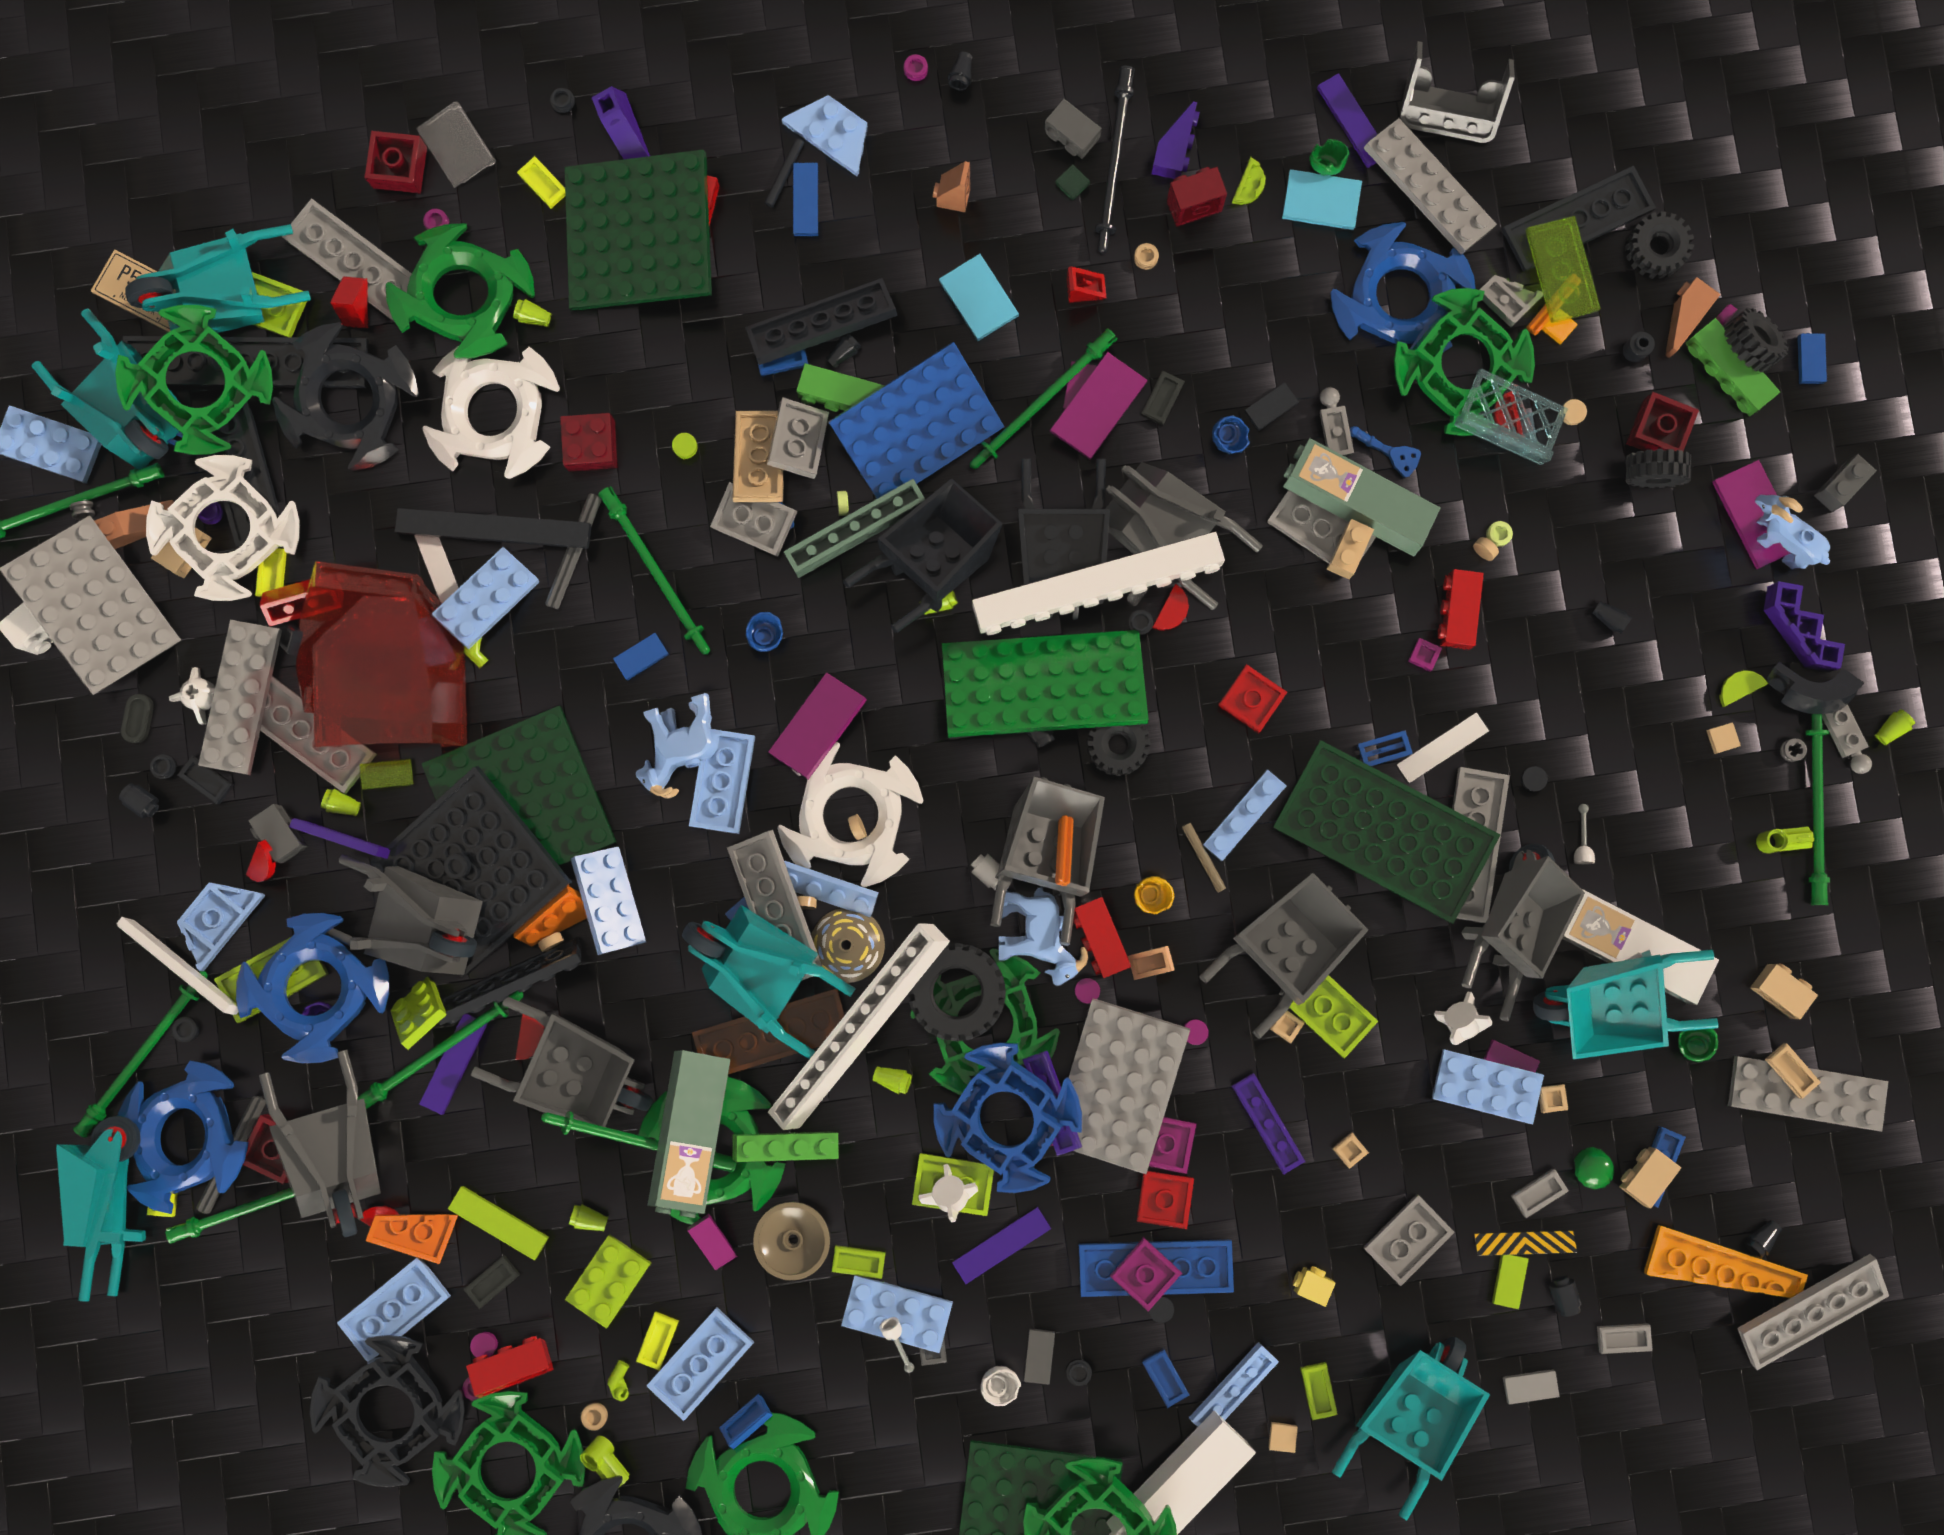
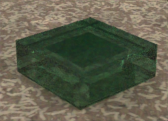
[1056,165,1090,201]

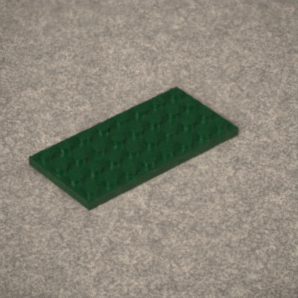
[1273,740,1501,924]

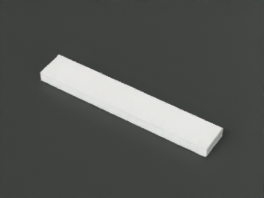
[117,917,239,1015]

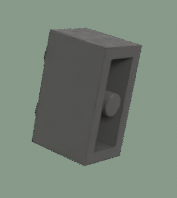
[1045,99,1102,159]
[1814,454,1877,512]
[248,804,308,863]

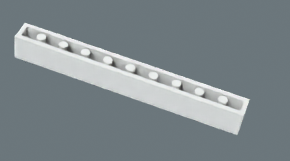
[972,532,1225,635]
[768,924,950,1130]

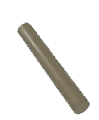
[1182,823,1226,893]

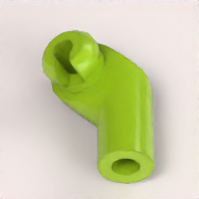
[464,637,488,669]
[608,1360,629,1401]

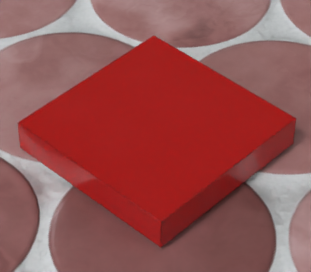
[1218,664,1287,733]
[1136,1171,1194,1229]

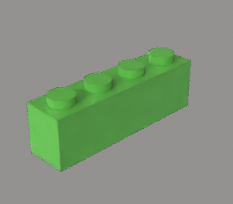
[1685,318,1780,417]
[797,363,885,412]
[733,1132,839,1162]

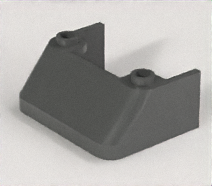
[1400,41,1515,143]

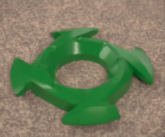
[386,223,535,359]
[1394,288,1535,436]
[115,305,273,455]
[910,949,1060,1095]
[639,1077,786,1225]
[432,1391,586,1535]
[686,1412,839,1535]
[1023,1458,1177,1535]

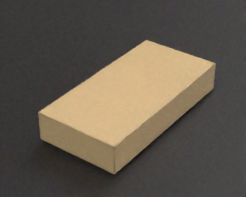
[1765,1043,1821,1099]

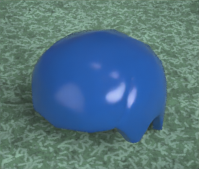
[1212,415,1250,454]
[746,612,783,652]

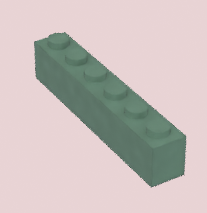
[784,479,925,578]

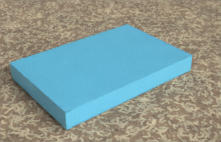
[1282,169,1362,230]
[939,254,1019,341]

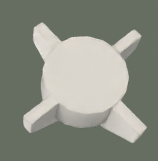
[169,667,215,725]
[1434,992,1492,1045]
[919,1164,978,1222]

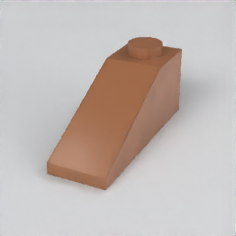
[933,161,970,212]
[1665,277,1721,358]
[94,500,174,549]

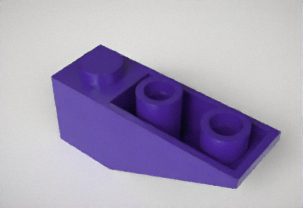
[592,86,650,159]
[1152,101,1200,179]

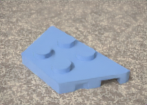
[782,95,868,176]
[177,882,265,971]

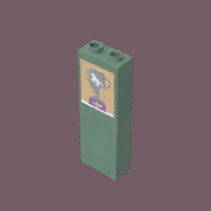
[1283,438,1440,557]
[647,1050,730,1218]

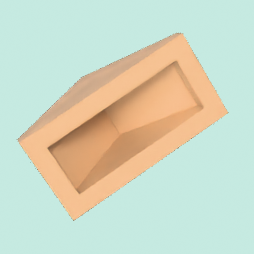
[1128,946,1174,980]

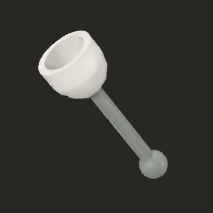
[1574,804,1595,864]
[880,1317,914,1373]

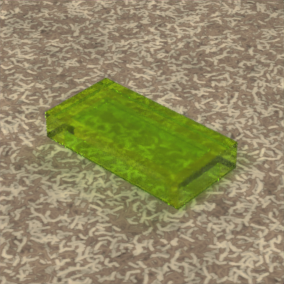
[359,759,413,790]

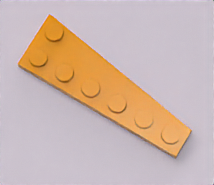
[1644,1225,1808,1298]

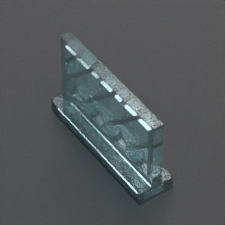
[1454,369,1568,465]

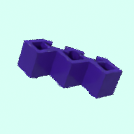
[1764,581,1845,672]

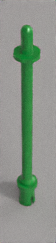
[970,328,1118,469]
[0,462,164,538]
[598,486,710,655]
[1805,714,1830,905]
[73,971,208,1138]
[357,991,524,1109]
[541,1111,737,1173]
[165,1188,294,1244]

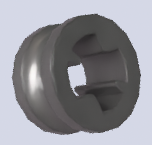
[69,501,95,520]
[1780,738,1807,762]

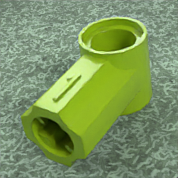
[1756,827,1814,853]
[580,1436,630,1487]

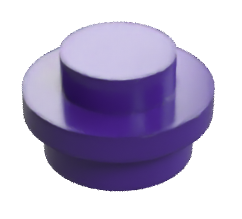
[198,502,223,525]

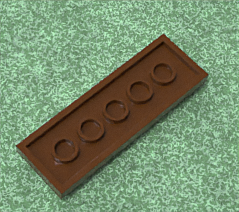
[692,988,845,1074]

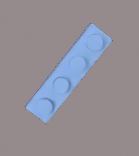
[1203,770,1286,861]
[784,861,879,917]
[1189,1342,1279,1427]

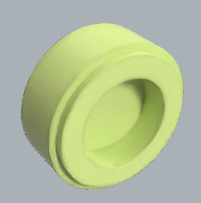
[837,491,849,516]
[1486,521,1513,547]

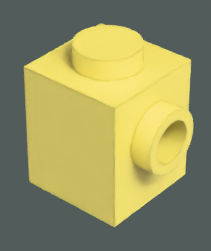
[1293,1266,1335,1307]

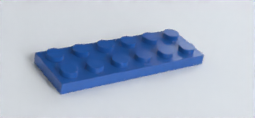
[1079,1239,1234,1297]

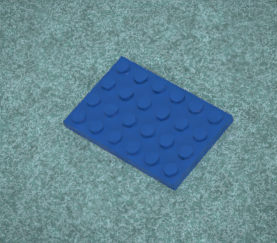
[829,342,1004,499]

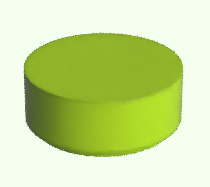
[672,433,698,459]

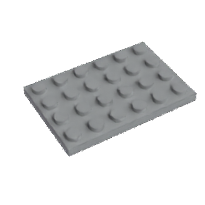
[0,516,181,695]
[1052,998,1190,1174]

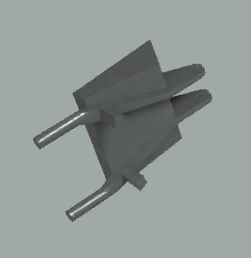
[1106,462,1263,610]
[991,777,1105,946]
[1199,873,1368,1039]

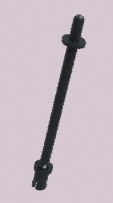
[1095,66,1135,254]

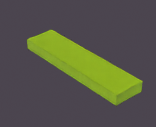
[448,1186,549,1260]

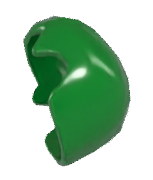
[1309,139,1349,176]
[1678,1029,1718,1063]
[1574,1147,1614,1190]

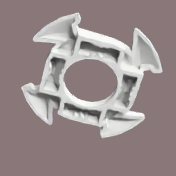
[423,346,560,479]
[146,455,300,601]
[777,742,923,887]

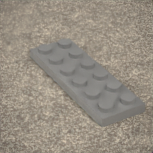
[1364,118,1497,255]
[282,198,411,322]
[198,620,282,775]
[260,676,377,794]
[1452,767,1510,923]
[727,830,822,980]
[1728,1056,1888,1132]
[1737,1254,1889,1370]

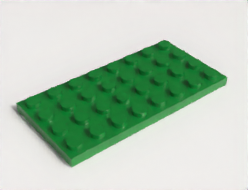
[942,630,1149,738]

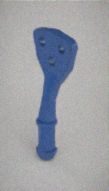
[1350,426,1421,478]

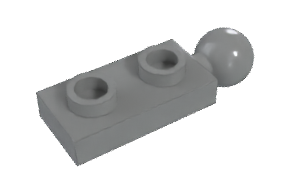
[1319,387,1354,457]
[1822,704,1872,774]

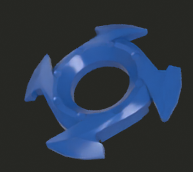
[1330,222,1476,353]
[236,913,389,1064]
[934,1042,1082,1193]
[117,1061,249,1214]

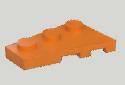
[513,886,587,947]
[366,1214,458,1264]

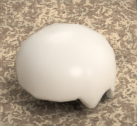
[981,1366,1021,1406]

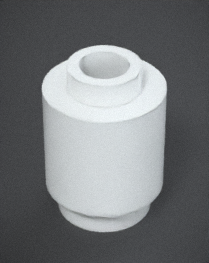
[971,854,1000,890]

